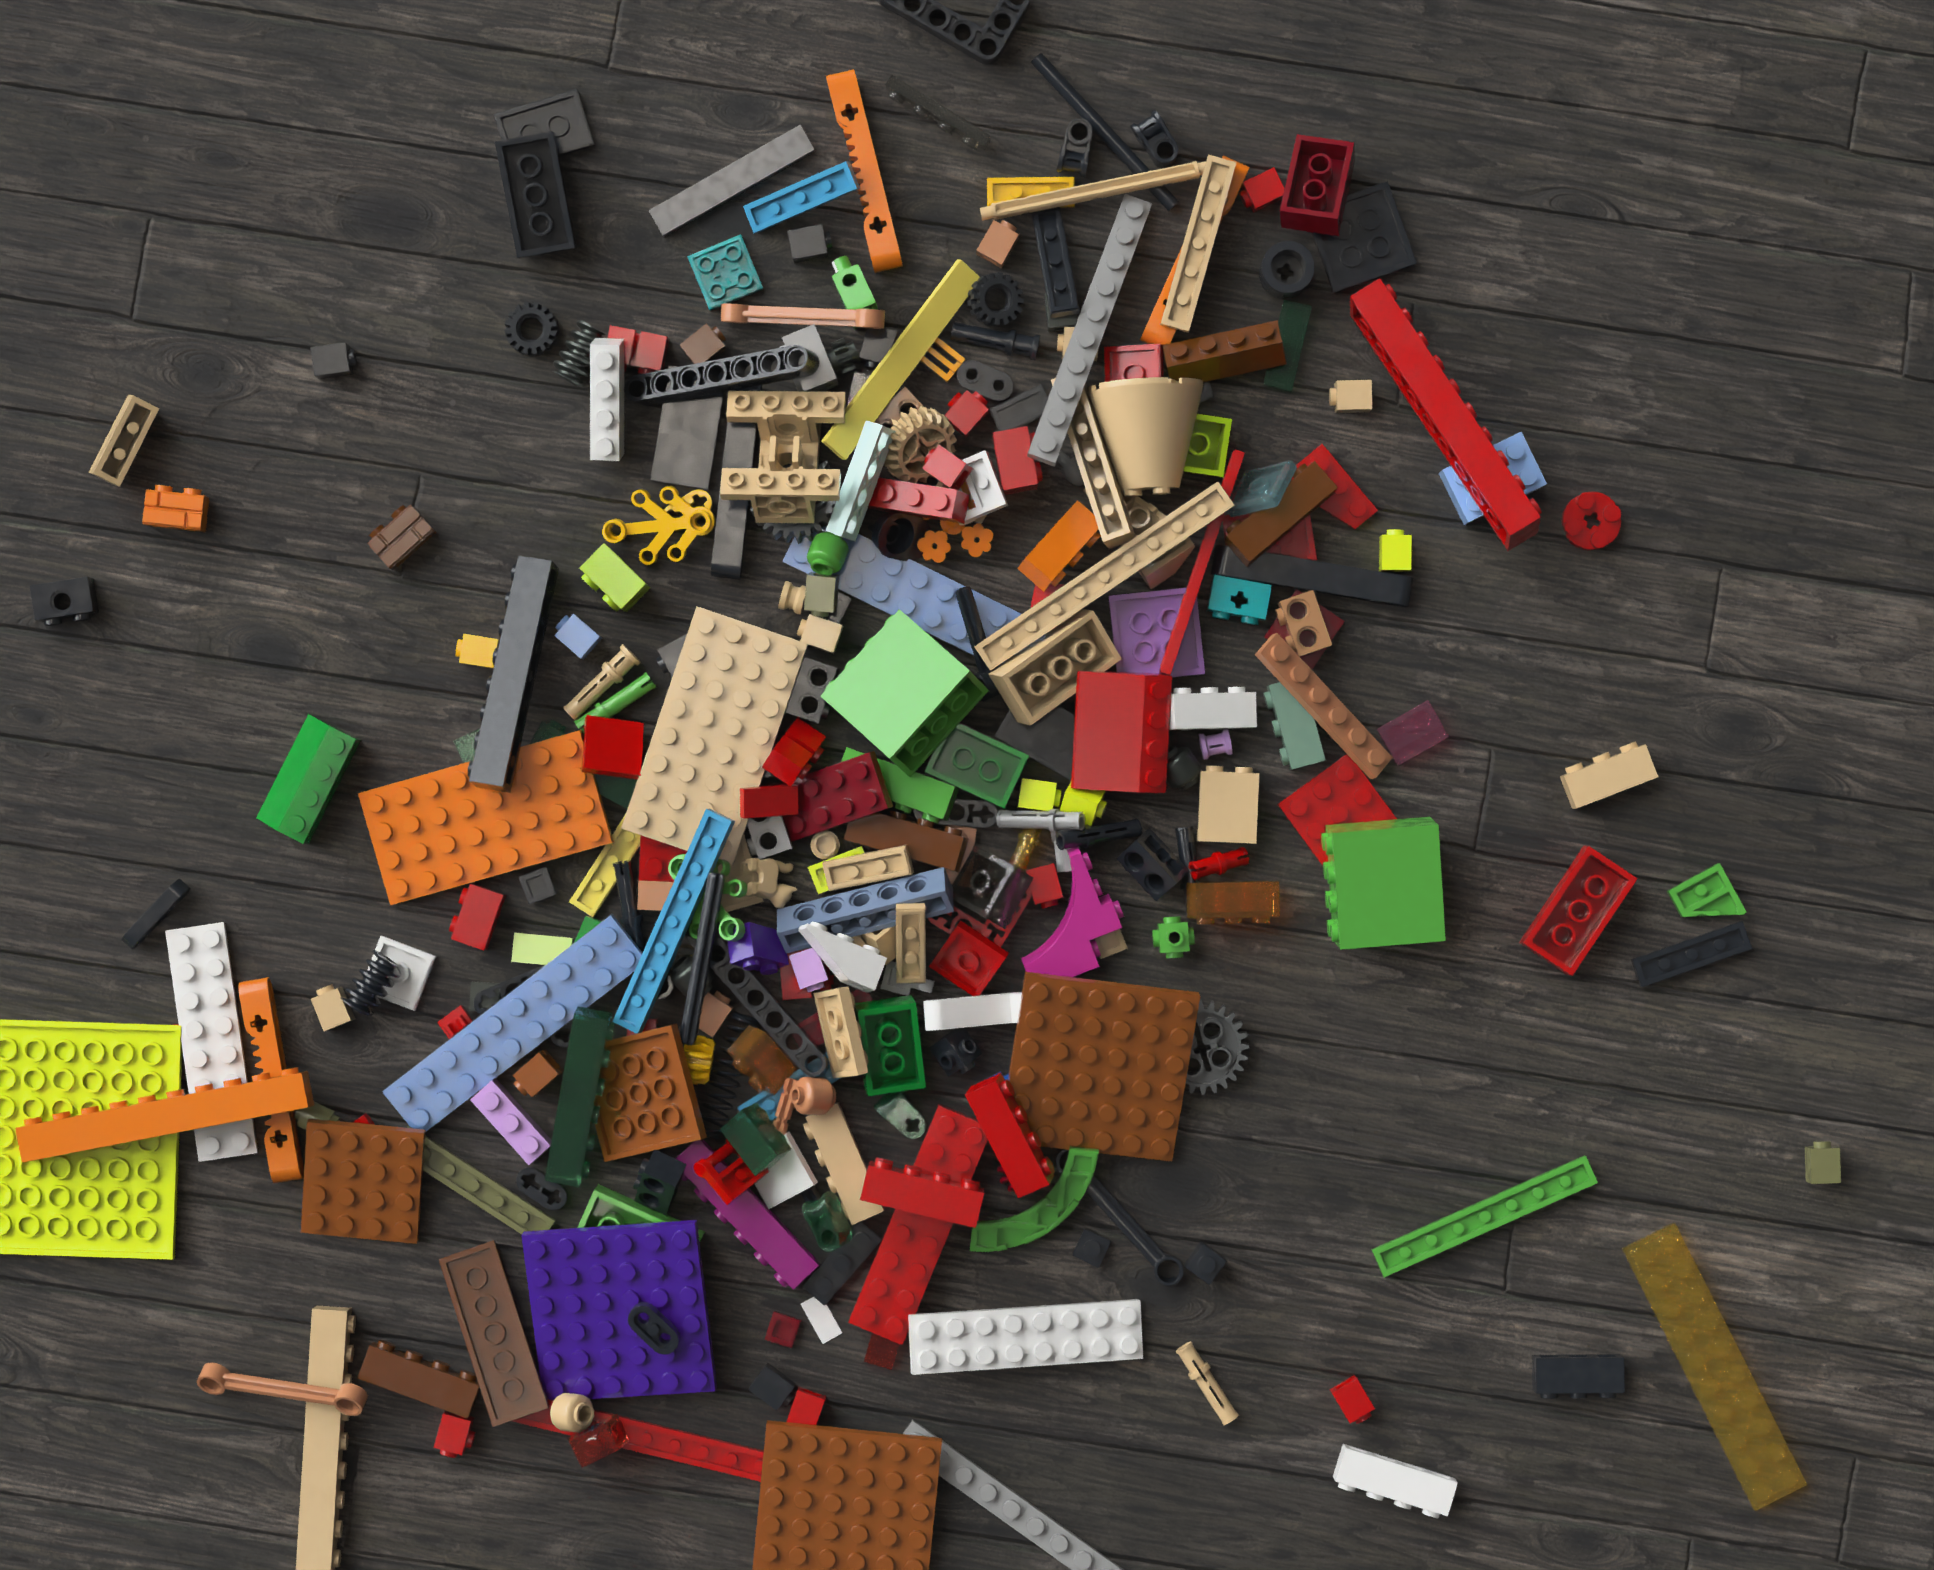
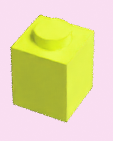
[1379,529,1412,572]
[1018,778,1061,811]
[1060,782,1107,827]

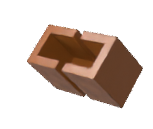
[513,1049,564,1097]

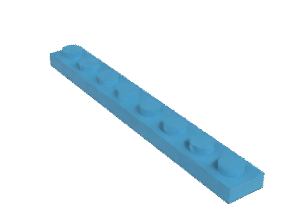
[612,809,735,1034]

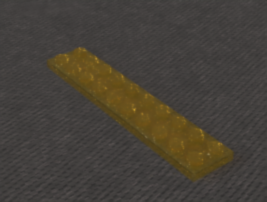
[1621,1222,1807,1511]

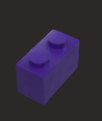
[727,922,789,975]

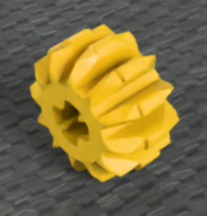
[684,1035,715,1085]

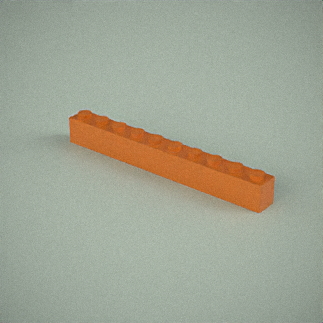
[15,1067,314,1162]

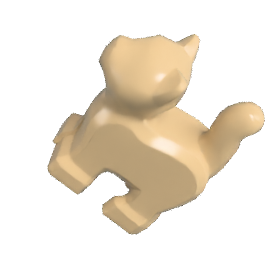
[740,858,797,908]

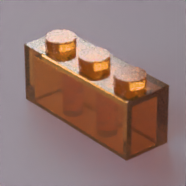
[1187,881,1280,924]

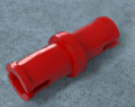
[1189,847,1249,880]

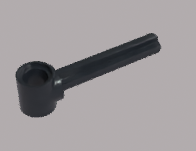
[955,586,1001,702]

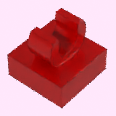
[437,1005,473,1039]

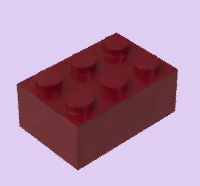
[1280,134,1355,236]

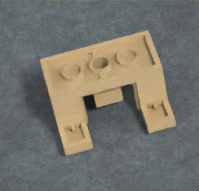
[720,391,846,523]

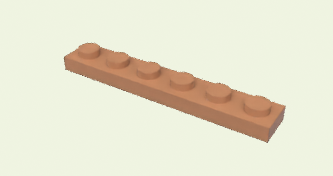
[1255,633,1393,779]

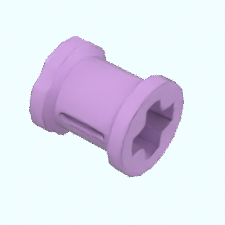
[1199,729,1233,760]

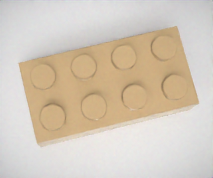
[989,609,1122,725]

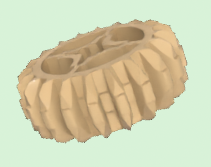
[884,406,957,483]

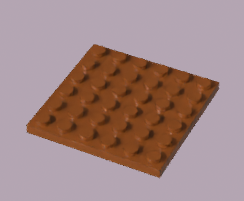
[1008,972,1200,1161]
[752,1420,942,1570]

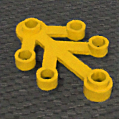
[602,486,715,565]

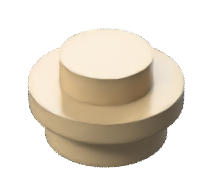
[810,830,840,859]

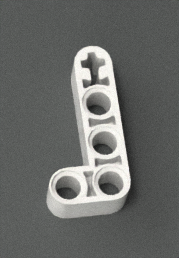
[923,992,1022,1031]

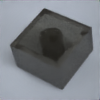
[952,845,1033,929]

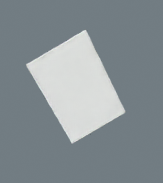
[801,1297,842,1344]

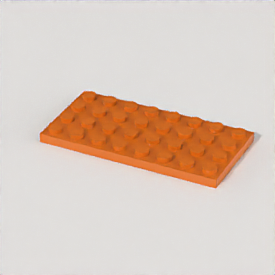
[358,730,614,905]

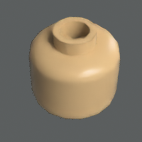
[550,1393,594,1432]

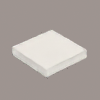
[368,936,436,1011]
[753,1131,818,1209]

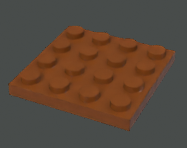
[575,1023,707,1162]
[301,1119,426,1244]

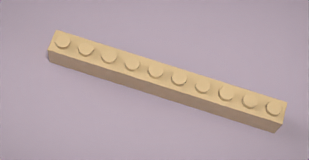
[296,1306,356,1570]

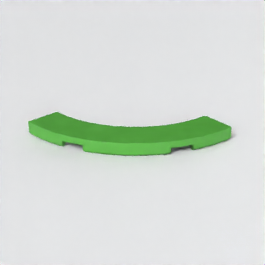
[970,1146,1099,1252]

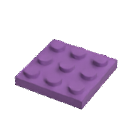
[1109,588,1205,678]

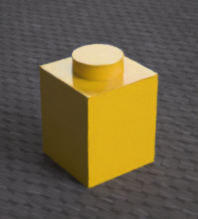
[455,634,500,669]

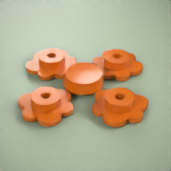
[917,480,994,563]

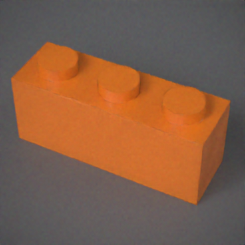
[1017,500,1101,592]

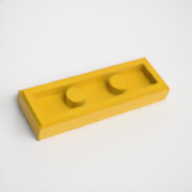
[987,177,1075,208]

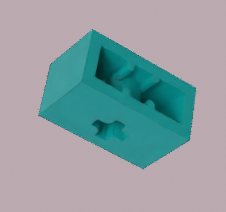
[1206,575,1272,625]

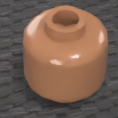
[790,1077,836,1115]

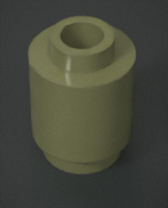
[294,1101,340,1130]

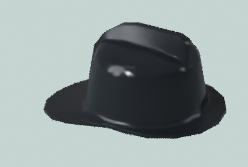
[868,513,931,561]

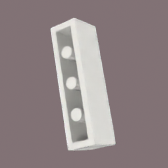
[590,338,624,461]
[1333,1444,1458,1518]

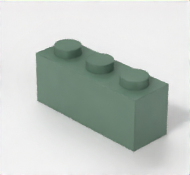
[1263,682,1326,770]

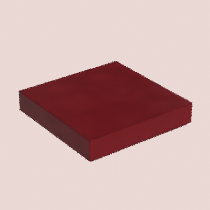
[1263,589,1345,670]

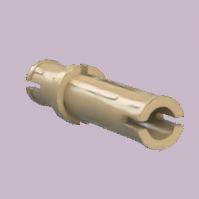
[1176,1341,1239,1425]

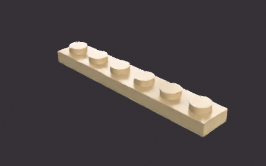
[1160,154,1236,333]

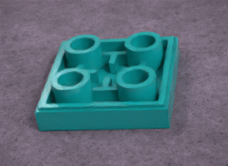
[687,234,763,311]

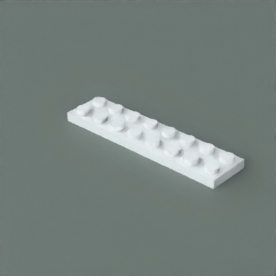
[165,922,258,1162]
[908,1299,1143,1375]

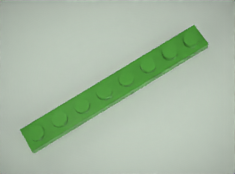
[1371,1155,1598,1277]

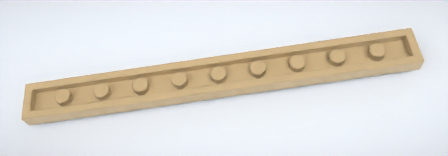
[974,482,1235,671]

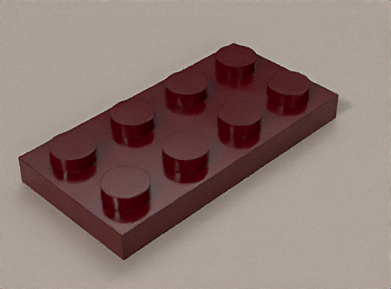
[779,751,893,842]

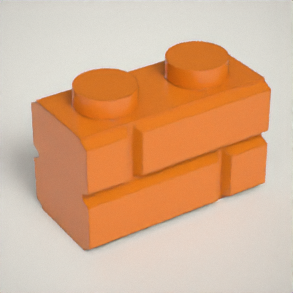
[142,485,209,532]

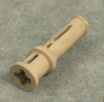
[563,644,641,720]

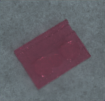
[1377,700,1449,766]

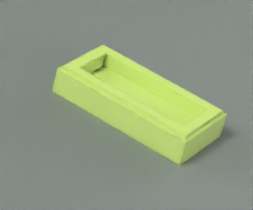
[511,932,573,965]

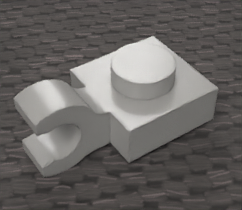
[880,961,935,996]

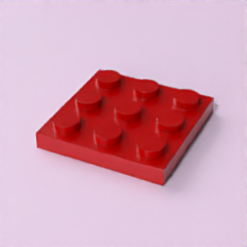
[1277,754,1397,866]

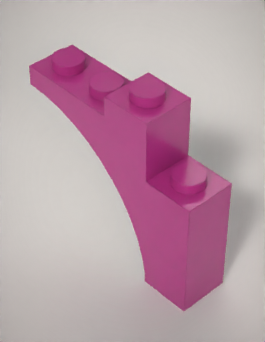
[1021,847,1124,977]

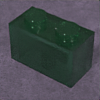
[720,1103,792,1176]

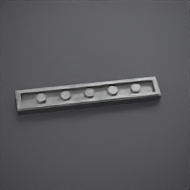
[649,125,815,237]

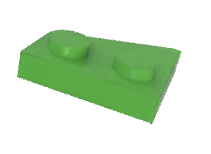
[1667,863,1747,917]

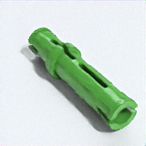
[574,672,656,736]

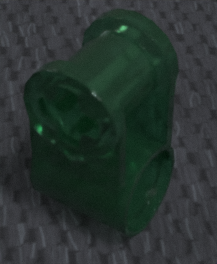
[873,1092,927,1139]
[802,1191,853,1252]

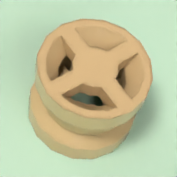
[778,581,806,615]

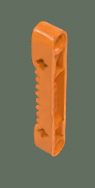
[826,69,903,273]
[1140,155,1250,351]
[238,977,304,1184]

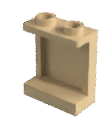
[1196,766,1259,844]

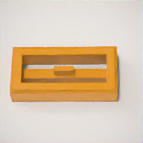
[920,337,965,383]

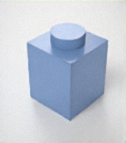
[554,614,602,660]

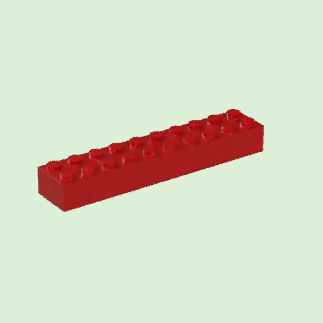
[1350,278,1542,551]

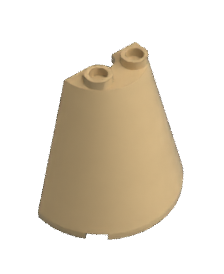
[1088,377,1203,497]

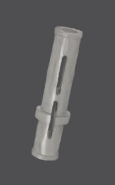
[996,809,1085,832]

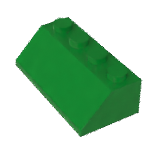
[256,714,361,844]

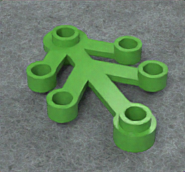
[668,854,747,942]

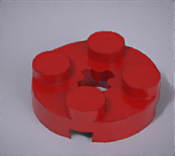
[1561,492,1621,550]

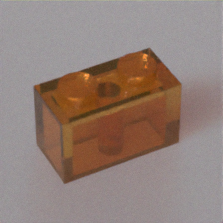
[727,1025,796,1095]

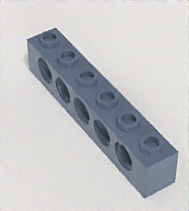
[777,867,954,953]

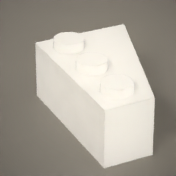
[1169,687,1257,730]

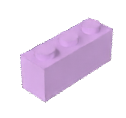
[470,1078,554,1165]

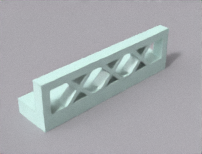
[826,420,896,541]

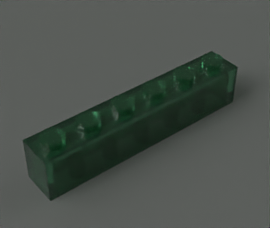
[545,1006,616,1187]

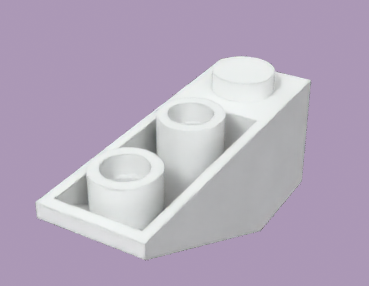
[798,922,887,993]

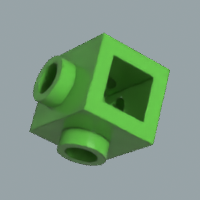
[1152,916,1195,958]

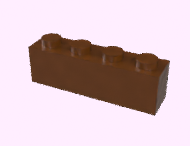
[1163,320,1286,382]
[1224,461,1338,567]
[844,810,969,872]
[357,1340,480,1418]

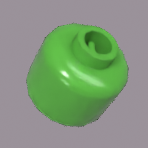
[807,531,849,576]

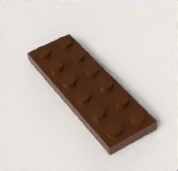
[438,1240,550,1427]

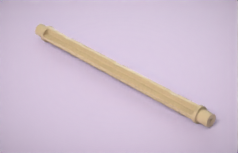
[980,161,1206,221]

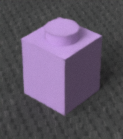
[789,948,829,992]

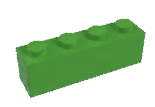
[841,747,959,824]

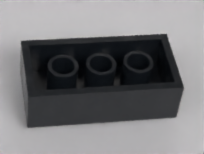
[495,131,577,259]

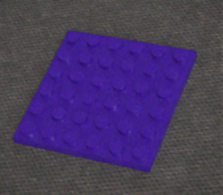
[521,1220,717,1400]

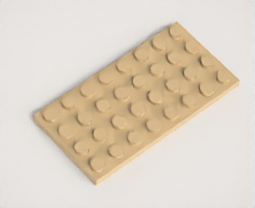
[621,606,808,866]

